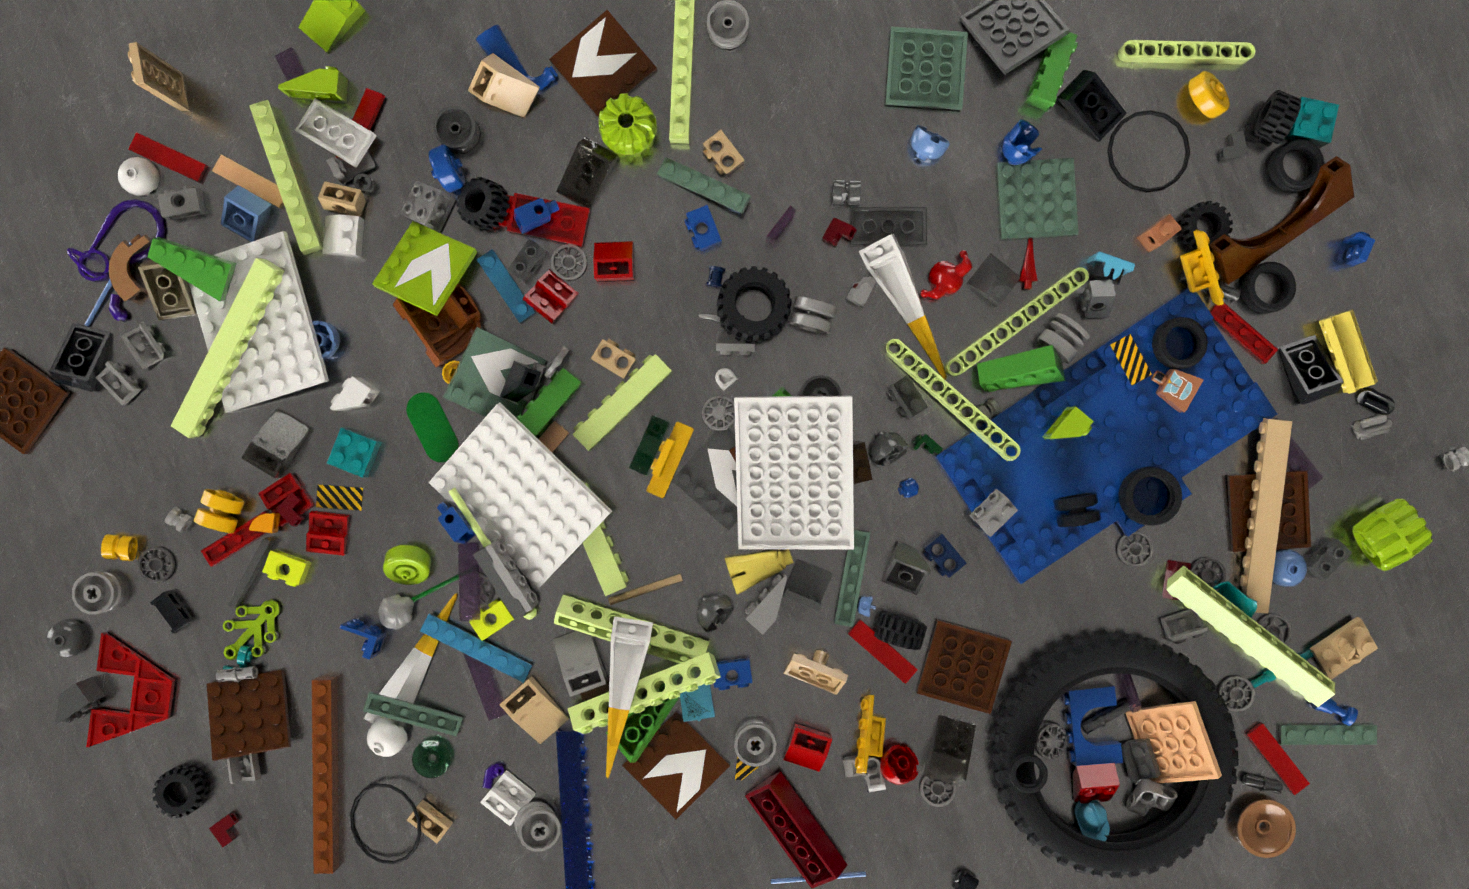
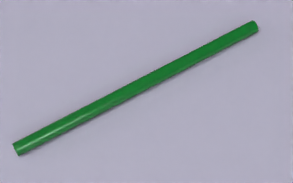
[411,566,477,602]

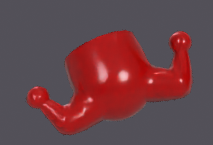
[920,250,973,299]

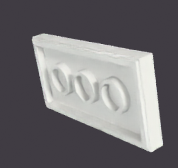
[295,98,377,168]

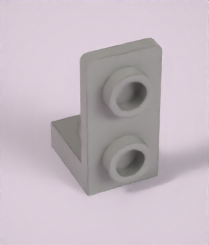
[326,150,376,184]

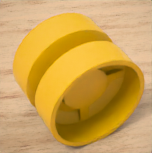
[193,489,245,533]

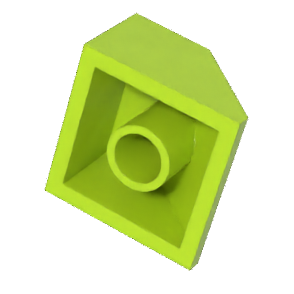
[1042,406,1094,439]

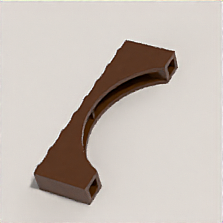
[1209,156,1354,285]

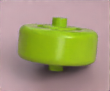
[383,545,431,585]

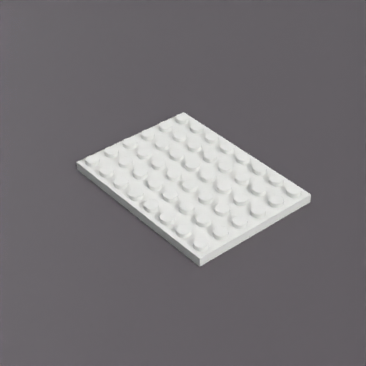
[189,231,329,413]
[734,396,854,549]
[429,403,612,589]

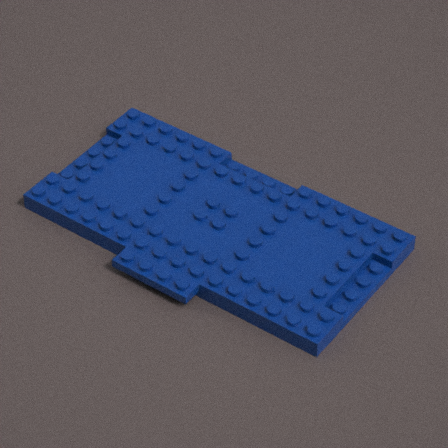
[934,288,1277,584]

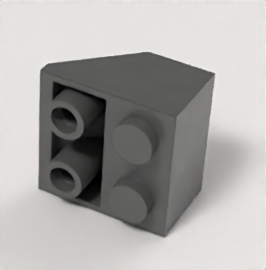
[55,677,105,725]

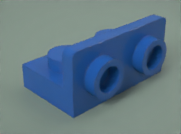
[1342,232,1375,267]

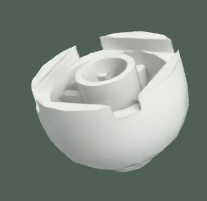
[118,157,160,197]
[367,718,407,757]

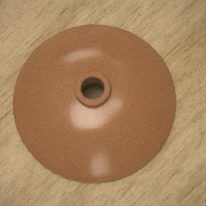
[1237,799,1296,858]

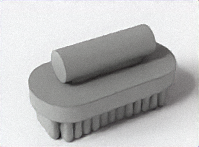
[1353,415,1392,441]

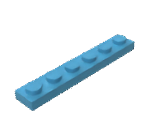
[420,613,532,683]

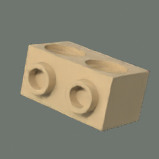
[702,130,745,177]
[591,338,637,379]

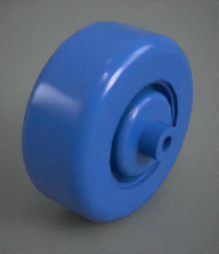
[428,144,465,193]

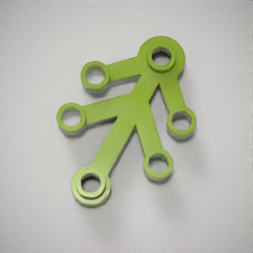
[223,600,280,660]

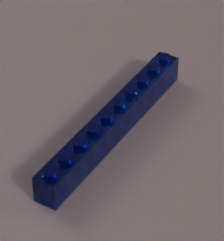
[556,728,594,889]

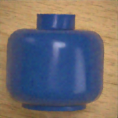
[898,478,919,498]

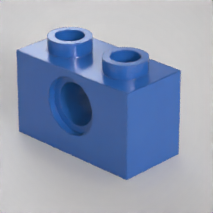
[684,205,722,251]
[714,657,753,690]

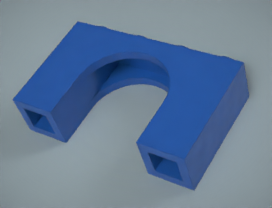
[1063,683,1123,766]

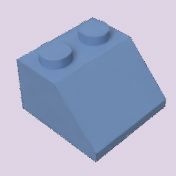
[221,185,272,242]

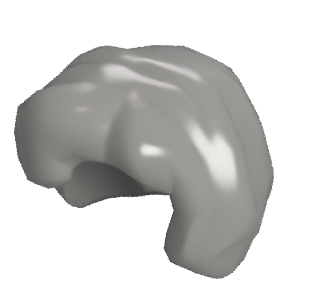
[378,594,414,630]

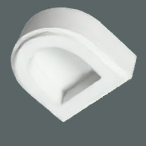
[715,368,738,391]

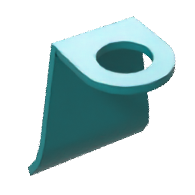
[1213,581,1257,617]

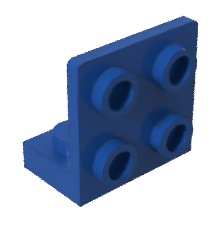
[340,619,386,660]

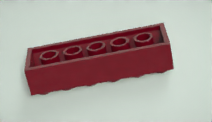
[745,771,848,889]

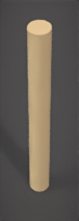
[608,574,683,605]

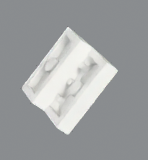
[480,770,536,826]

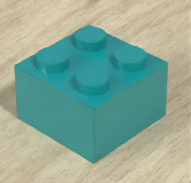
[1285,96,1339,147]
[327,427,382,478]

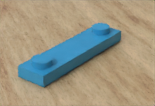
[477,249,536,323]

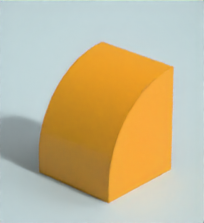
[249,513,280,533]

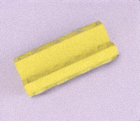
[1319,309,1378,394]

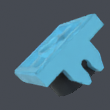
[1087,251,1135,285]

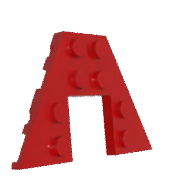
[86,632,175,747]

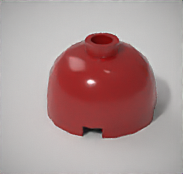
[880,744,919,785]

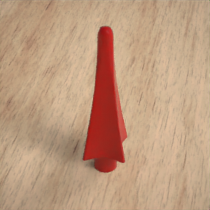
[1019,238,1038,290]

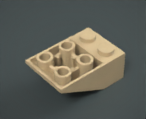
[468,53,540,117]
[499,676,569,744]

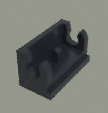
[150,590,193,634]

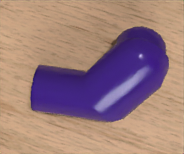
[109,294,127,321]
[482,763,504,789]

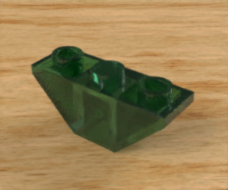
[629,415,670,476]

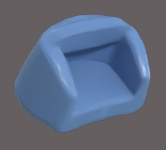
[858,596,876,617]

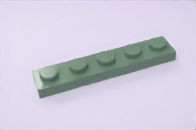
[657,157,751,214]
[834,530,871,627]
[363,691,463,737]
[1279,724,1377,745]

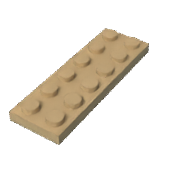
[128,42,189,112]

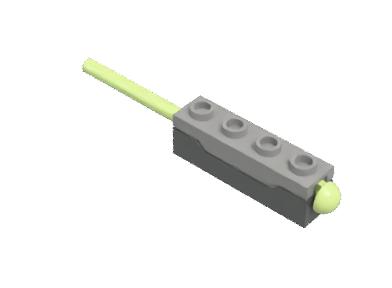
[448,488,539,620]

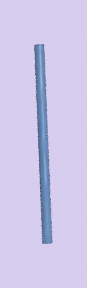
[84,242,132,327]
[771,872,866,884]

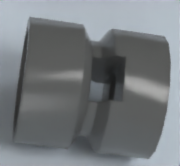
[832,179,861,206]

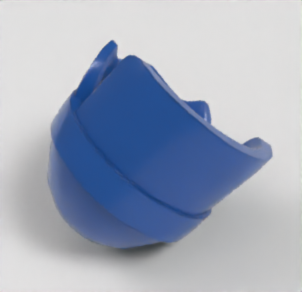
[1002,120,1042,165]

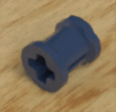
[705,266,725,288]

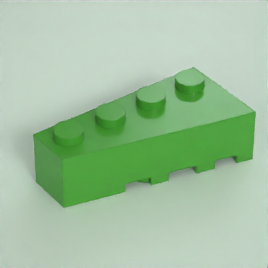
[1025,32,1078,111]
[147,237,236,302]
[977,345,1065,392]
[517,368,581,437]
[606,683,679,763]

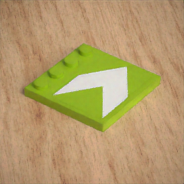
[372,221,477,316]

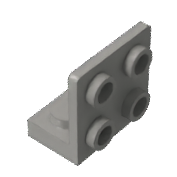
[400,181,456,233]

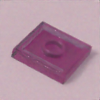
[766,205,796,245]

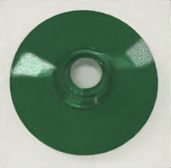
[412,739,451,778]

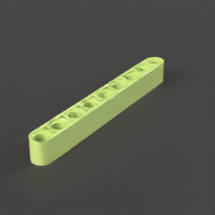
[945,268,1089,377]
[886,339,1021,461]

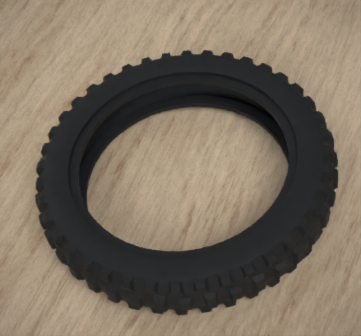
[992,633,1239,878]

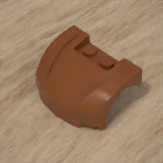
[393,283,481,368]

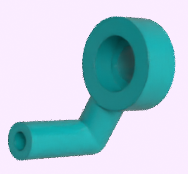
[223,646,253,670]

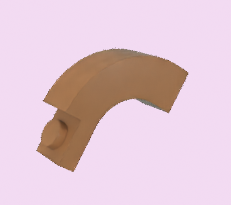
[109,234,151,301]

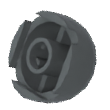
[870,431,910,467]
[696,595,734,633]
[47,619,89,658]

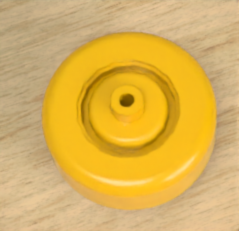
[1188,71,1230,119]

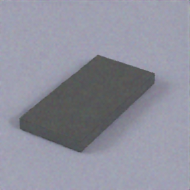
[850,207,927,246]

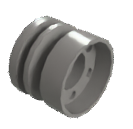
[1037,313,1090,364]

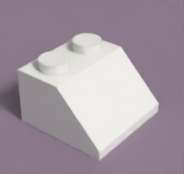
[322,215,364,257]

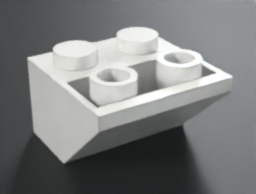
[330,376,380,411]

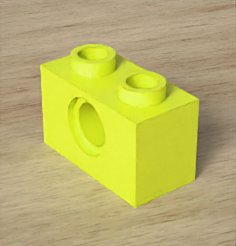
[262,549,312,587]
[469,599,514,641]

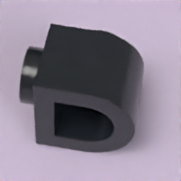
[954,870,979,889]

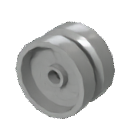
[707,0,749,49]
[789,296,836,334]
[72,570,125,614]
[734,719,777,767]
[514,802,561,852]

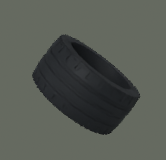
[1119,467,1183,526]

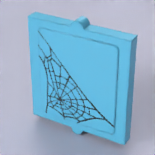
[680,684,715,722]

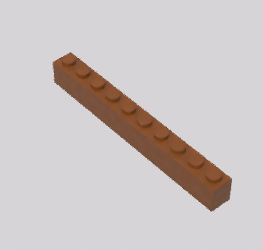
[312,677,339,874]

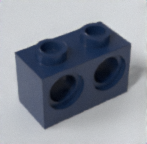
[922,533,967,578]

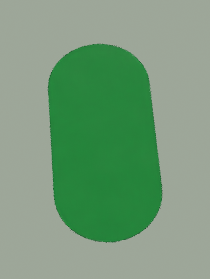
[406,392,459,462]

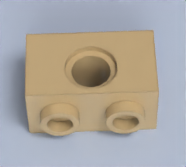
[318,181,366,217]
[407,800,453,843]

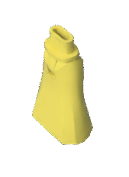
[725,549,793,595]

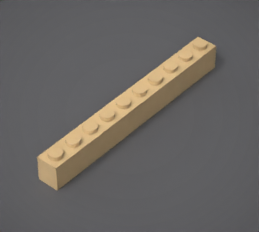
[1240,418,1292,614]

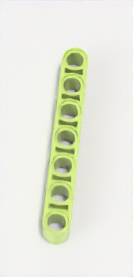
[1118,40,1256,65]

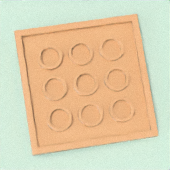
[1126,701,1222,784]

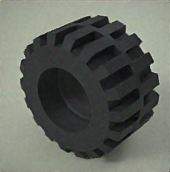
[1254,90,1301,144]
[456,177,510,230]
[1178,201,1233,250]
[874,612,927,650]
[152,765,209,818]

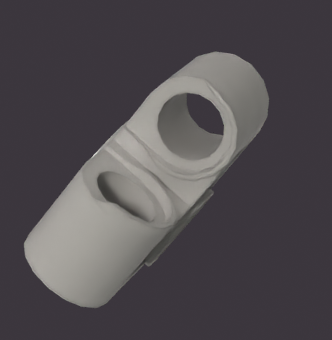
[842,755,886,793]
[1126,779,1178,816]

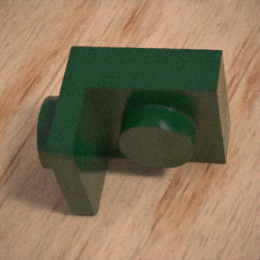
[912,433,943,455]

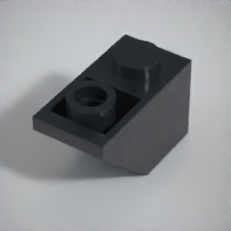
[500,361,541,402]

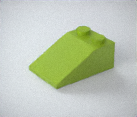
[298,0,365,53]
[278,66,349,102]

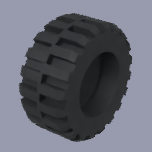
[717,266,792,344]

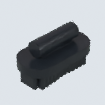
[1357,386,1395,415]

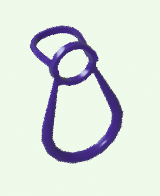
[67,199,165,282]

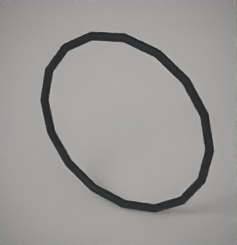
[1108,110,1190,192]
[350,783,421,865]

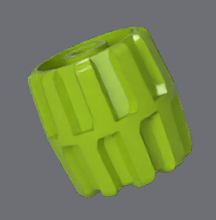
[599,93,657,157]
[1352,499,1433,571]

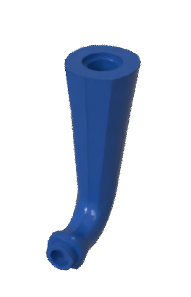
[476,25,558,91]

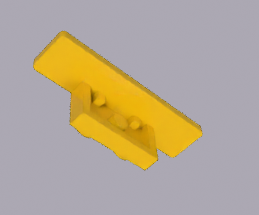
[1180,230,1224,305]
[646,422,694,498]
[855,695,886,774]

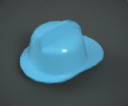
[1075,800,1110,841]

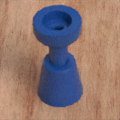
[1312,698,1358,726]

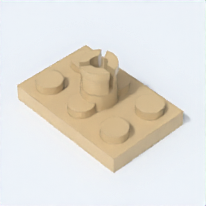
[1310,616,1378,680]
[783,650,848,695]

